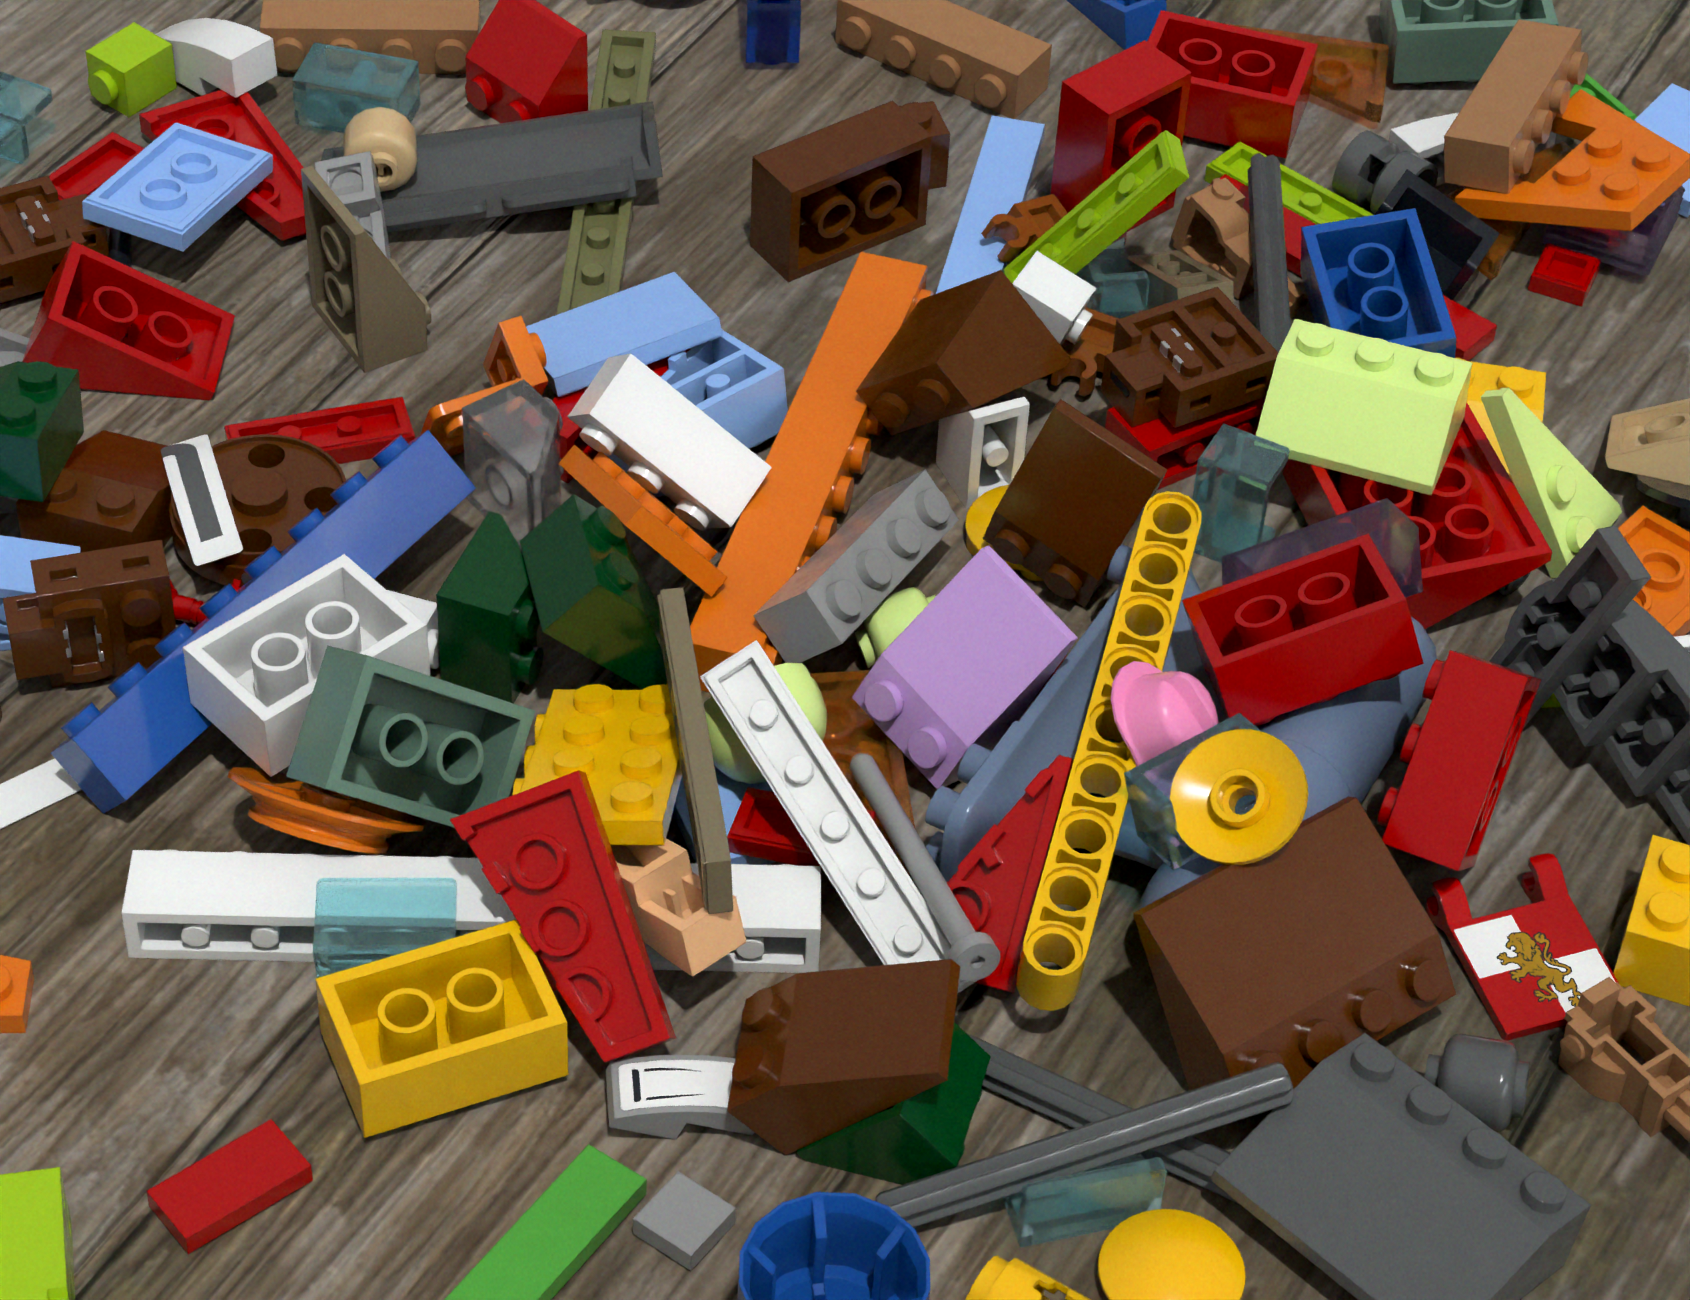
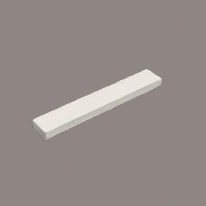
[700,640,976,994]

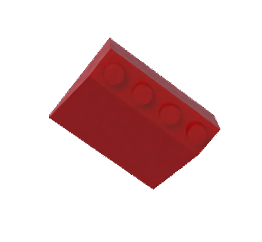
[1283,402,1552,629]

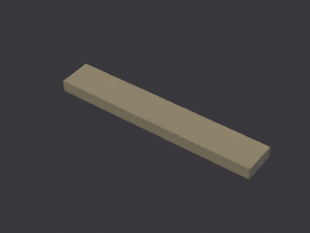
[657,587,733,914]

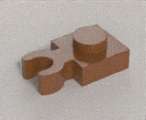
[981,194,1067,262]
[1051,307,1119,396]

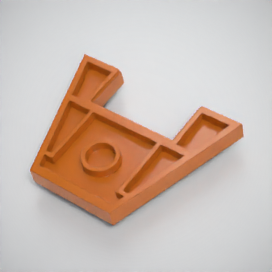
[1455,89,1690,231]

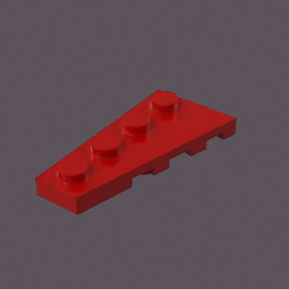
[139,90,306,241]
[450,770,676,1063]

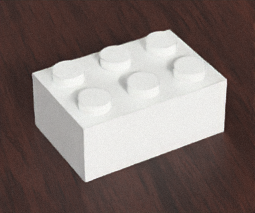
[183,554,430,777]

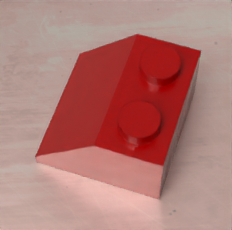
[465,0,588,123]

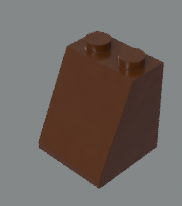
[856,270,1071,435]

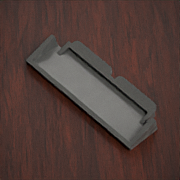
[321,101,663,233]

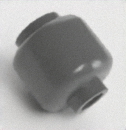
[1425,1034,1530,1132]

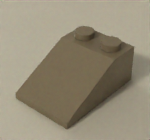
[301,165,431,373]

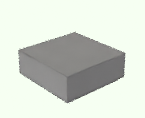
[633,1171,736,1271]

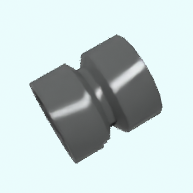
[1332,130,1438,214]

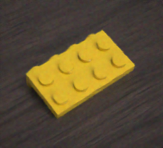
[513,684,682,845]

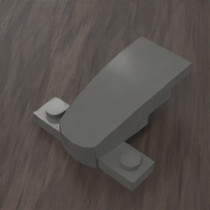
[1489,526,1690,845]

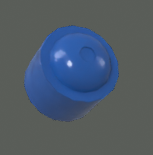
[737,1192,930,1300]

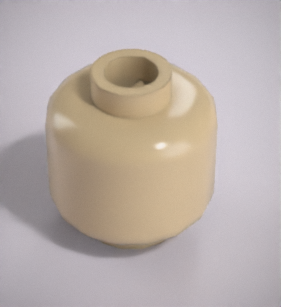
[343,107,418,192]

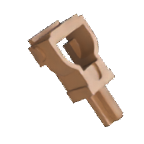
[1171,177,1308,319]
[1558,977,1690,1143]

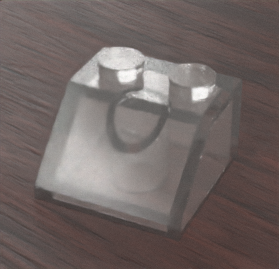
[462,379,564,550]

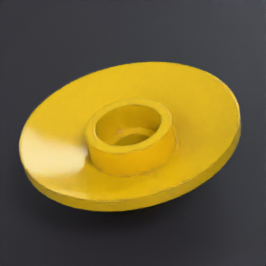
[1170,729,1308,865]

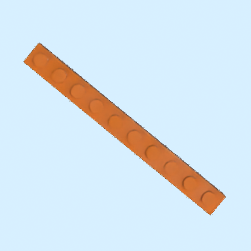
[690,252,934,692]

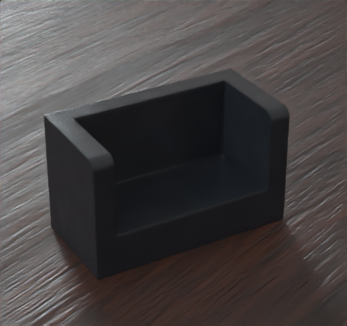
[1374,169,1500,300]

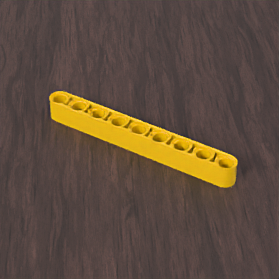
[1016,491,1202,1011]

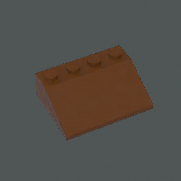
[1133,796,1456,1090]

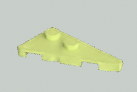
[1481,387,1622,578]

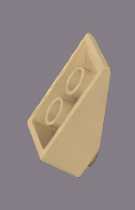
[1605,398,1690,486]

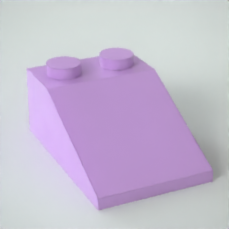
[852,545,1078,789]

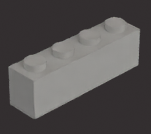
[753,470,959,663]

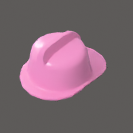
[1111,661,1218,815]

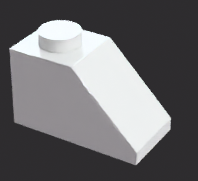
[1012,251,1096,345]
[936,396,1030,509]

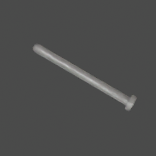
[849,753,1000,982]

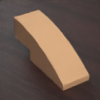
[611,838,747,977]

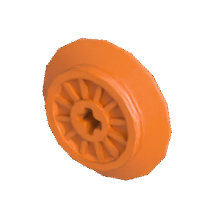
[228,767,426,854]

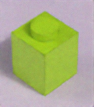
[85,22,177,118]

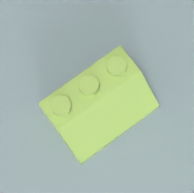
[1253,319,1473,496]

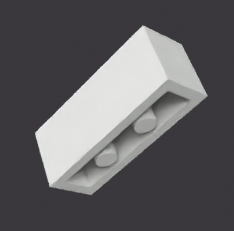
[567,353,772,531]

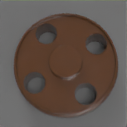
[169,434,346,586]

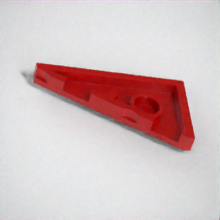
[947,755,1074,993]

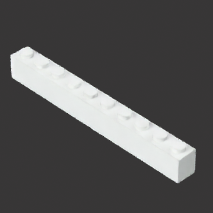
[122,850,821,973]

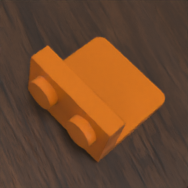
[420,316,548,457]

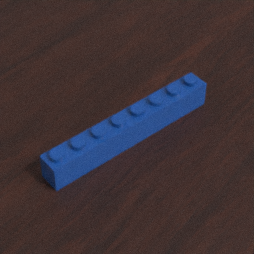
[51,430,476,813]

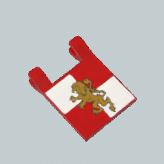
[1425,853,1620,1041]

